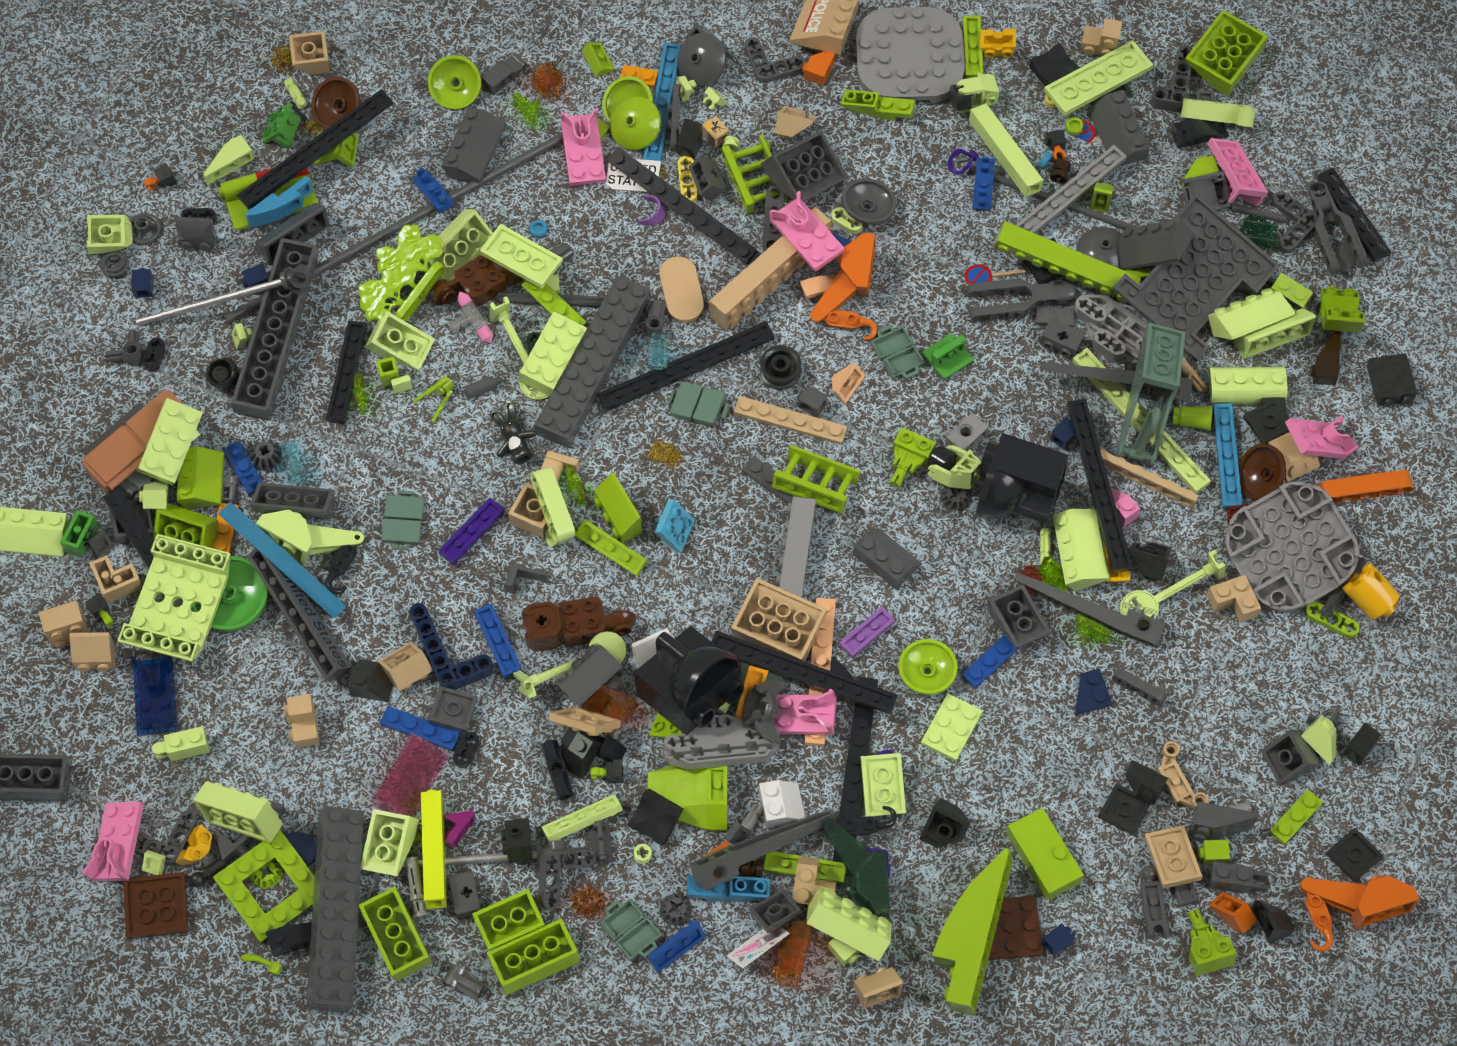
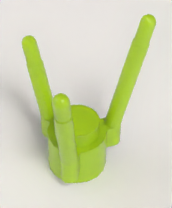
[413,376,454,422]

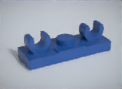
[973,157,995,211]
[412,168,455,214]
[223,442,263,496]
[647,920,706,973]

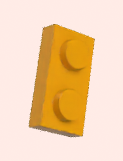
[620,65,658,89]

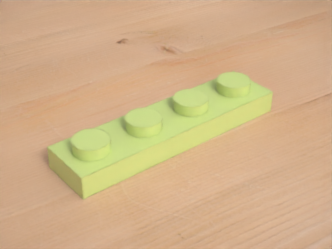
[542,794,623,842]

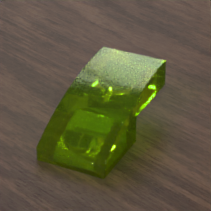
[354,373,368,416]
[565,466,586,507]

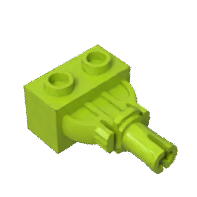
[889,427,936,488]
[1188,909,1237,976]

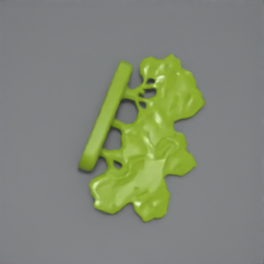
[358,224,446,322]

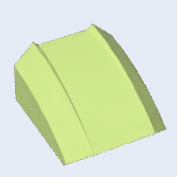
[87,215,132,254]

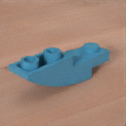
[245,176,313,227]
[687,875,770,901]

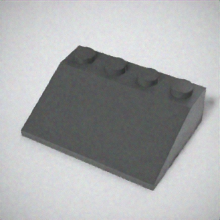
[761,130,848,202]

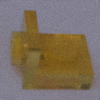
[271,45,292,72]
[647,441,681,469]

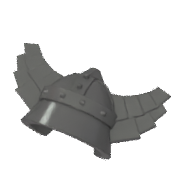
[742,680,786,744]

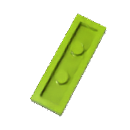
[1269,789,1323,846]

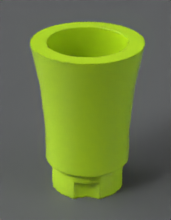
[1173,405,1212,431]

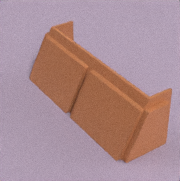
[82,389,199,494]

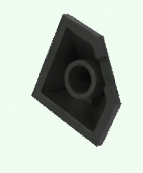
[1130,542,1172,581]
[348,659,393,702]
[560,727,602,779]
[919,797,971,848]
[1252,900,1295,944]

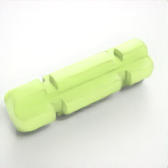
[284,78,307,109]
[1040,528,1051,565]

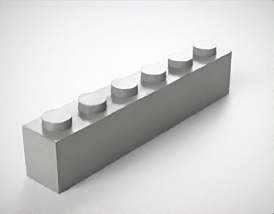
[776,496,816,598]

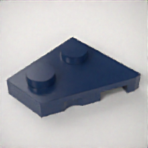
[1075,668,1112,715]

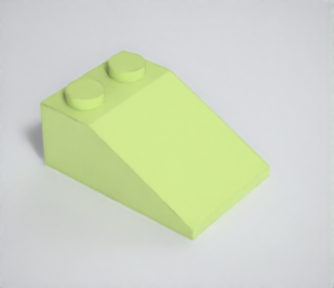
[365,311,435,371]
[361,809,419,877]

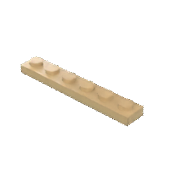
[734,396,847,445]
[1100,448,1199,509]

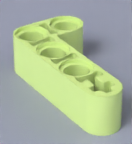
[1181,98,1256,127]
[530,467,575,547]

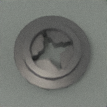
[99,251,129,278]
[941,486,971,510]
[660,893,692,925]

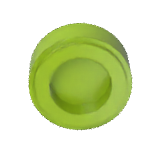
[1065,117,1083,136]

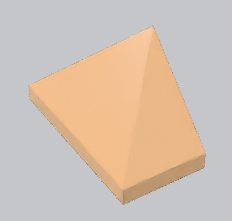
[831,363,866,403]

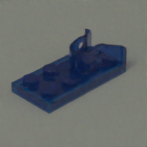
[130,655,177,736]

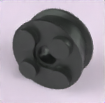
[760,345,801,389]

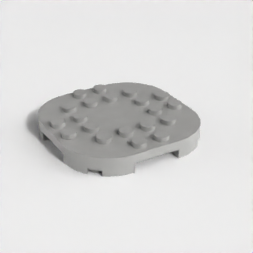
[856,7,965,103]
[1226,481,1359,612]

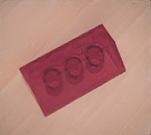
[372,733,448,817]

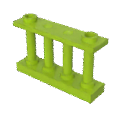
[722,134,788,214]
[772,444,861,514]

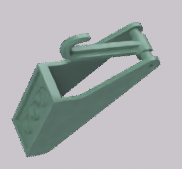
[1116,322,1185,465]

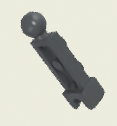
[1140,866,1169,939]

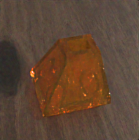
[584,685,639,737]

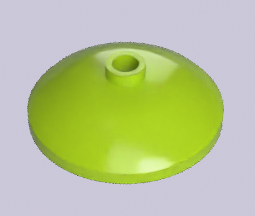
[428,55,481,109]
[602,76,654,124]
[610,96,661,151]
[898,639,958,695]

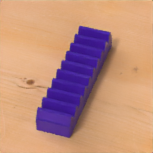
[438,498,505,565]

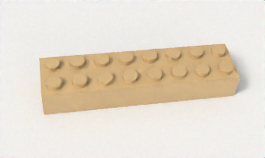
[709,207,831,331]

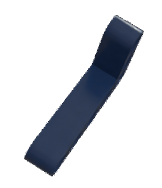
[410,603,493,690]

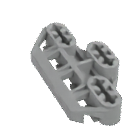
[1074,295,1148,363]
[662,714,780,770]

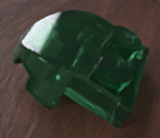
[1240,214,1281,248]

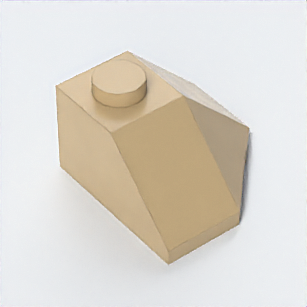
[774,106,816,139]

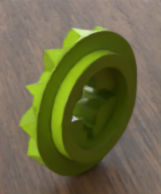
[250,859,283,889]

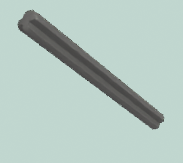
[497,292,605,307]

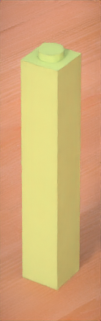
[969,103,1043,198]

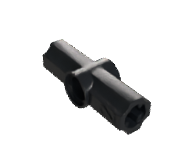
[541,739,574,801]

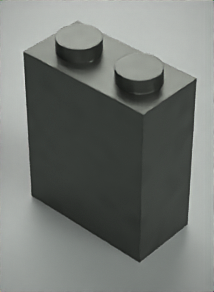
[1366,353,1417,407]

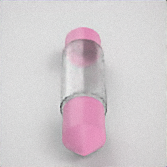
[458,292,493,343]

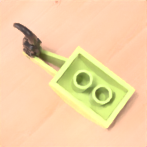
[256,510,364,594]

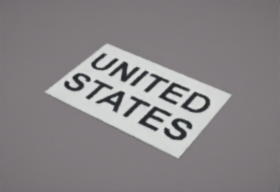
[605,159,661,192]

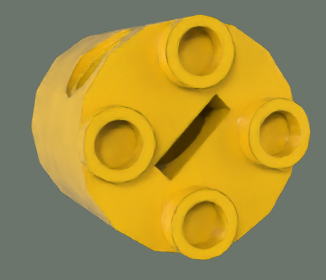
[1342,562,1400,620]

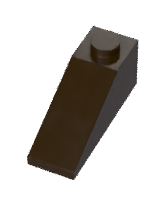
[1310,331,1340,386]

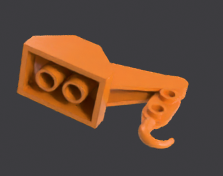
[810,233,877,340]
[1299,875,1420,952]

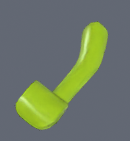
[240,954,282,975]

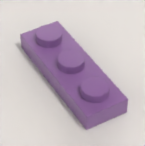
[839,607,895,659]

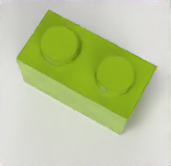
[1271,272,1313,309]

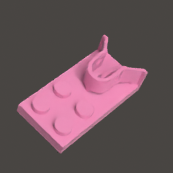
[561,109,606,186]
[1207,138,1268,206]
[769,191,845,272]
[1285,415,1359,459]
[774,689,837,735]
[82,802,144,881]

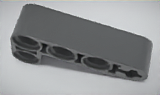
[1151,45,1192,112]

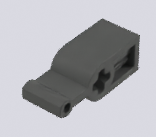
[481,53,528,95]

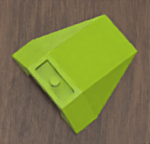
[648,765,728,831]

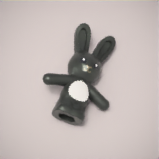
[489,400,537,465]

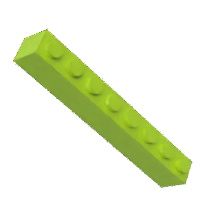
[993,221,1141,302]

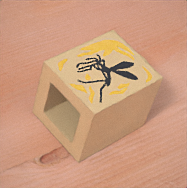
[702,116,729,148]

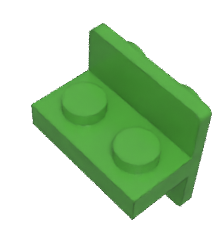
[262,103,301,149]
[923,333,974,380]

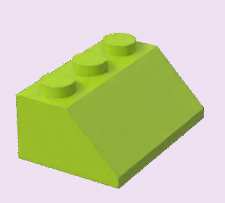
[177,446,225,509]
[593,472,642,543]
[153,503,218,548]
[472,889,545,951]

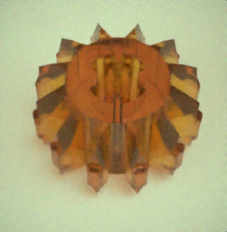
[571,883,605,919]

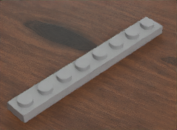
[1016,145,1127,234]

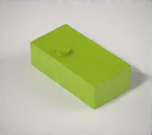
[1006,807,1084,901]
[359,886,433,981]
[487,918,580,996]

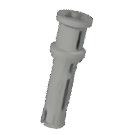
[405,857,430,920]

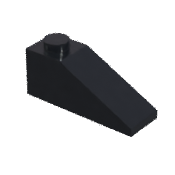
[1171,119,1229,149]
[266,922,312,957]

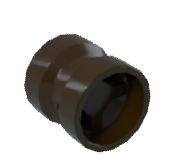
[1050,159,1072,184]
[741,859,763,878]

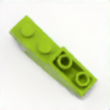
[841,89,916,121]

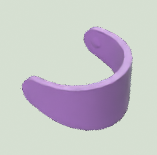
[638,195,665,226]

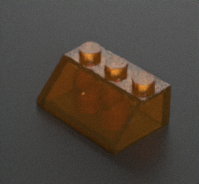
[771,920,813,990]

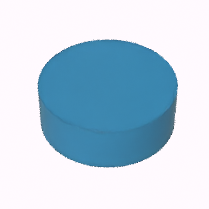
[1038,151,1053,170]
[529,220,548,238]

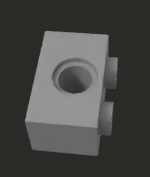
[945,413,988,452]

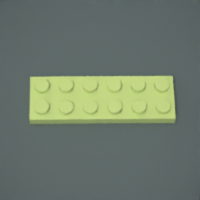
[1044,40,1153,116]

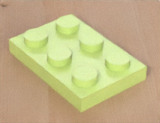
[921,694,983,762]
[860,753,906,817]

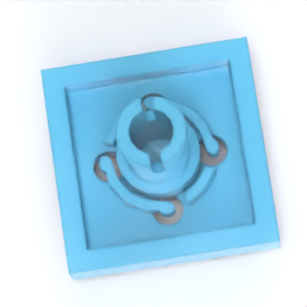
[653,499,695,553]

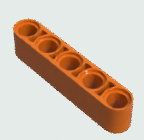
[1318,470,1414,503]

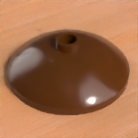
[311,77,361,129]
[1239,443,1286,500]

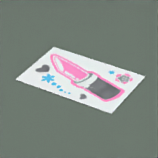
[727,927,790,969]

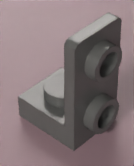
[505,564,549,593]

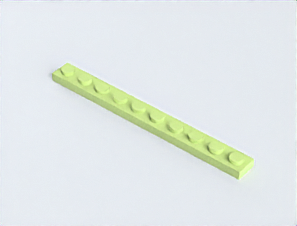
[1072,348,1211,494]

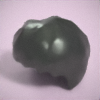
[205,357,239,390]

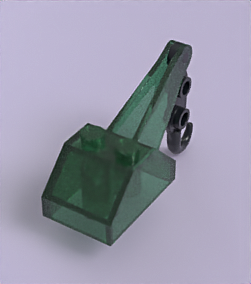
[823,806,897,920]

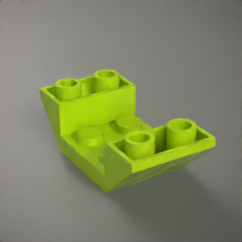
[1319,286,1365,333]

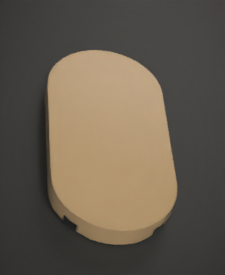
[660,256,704,323]

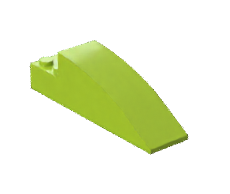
[932,848,1013,1016]

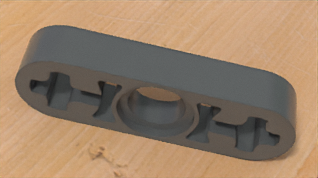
[1112,669,1167,706]

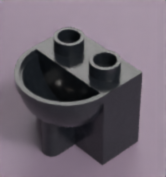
[976,433,1069,524]
[634,626,744,736]

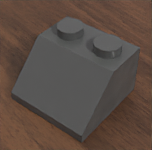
[1261,730,1321,785]

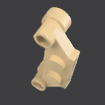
[1157,741,1209,810]

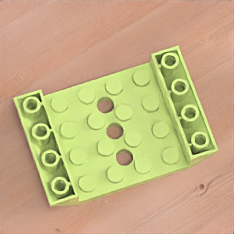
[118,534,231,662]

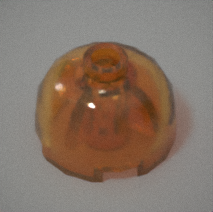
[530,61,563,98]

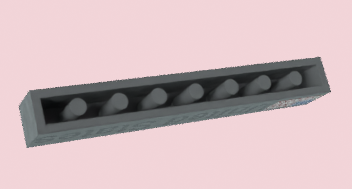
[247,548,352,681]

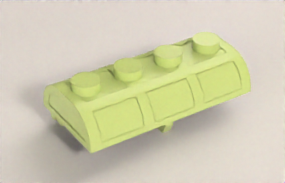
[1208,366,1287,405]

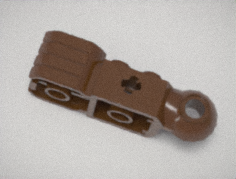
[433,255,524,307]
[521,596,637,652]

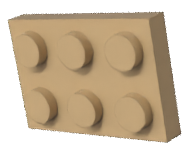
[549,706,621,736]
[1145,825,1202,889]

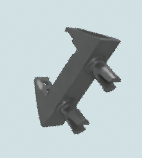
[214,796,288,865]

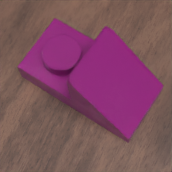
[444,810,476,850]

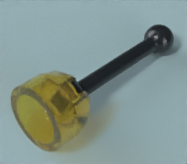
[289,102,320,134]

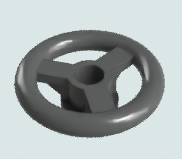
[130,213,162,245]

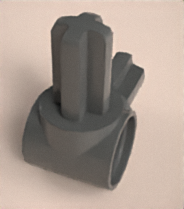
[105,330,143,366]

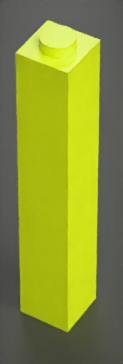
[421,790,447,909]

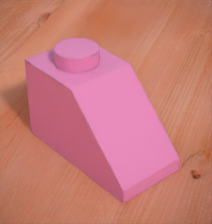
[1112,489,1140,528]

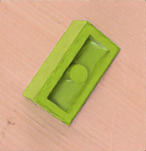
[582,43,615,77]

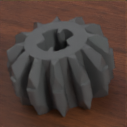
[249,438,282,471]

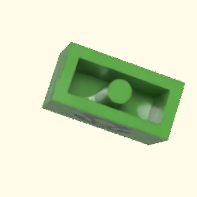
[60,510,99,558]

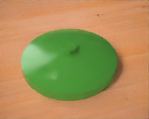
[192,556,269,632]

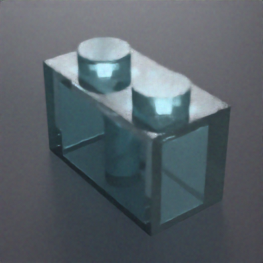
[648,333,671,370]
[280,439,308,485]

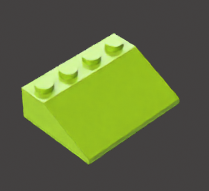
[1185,10,1268,96]

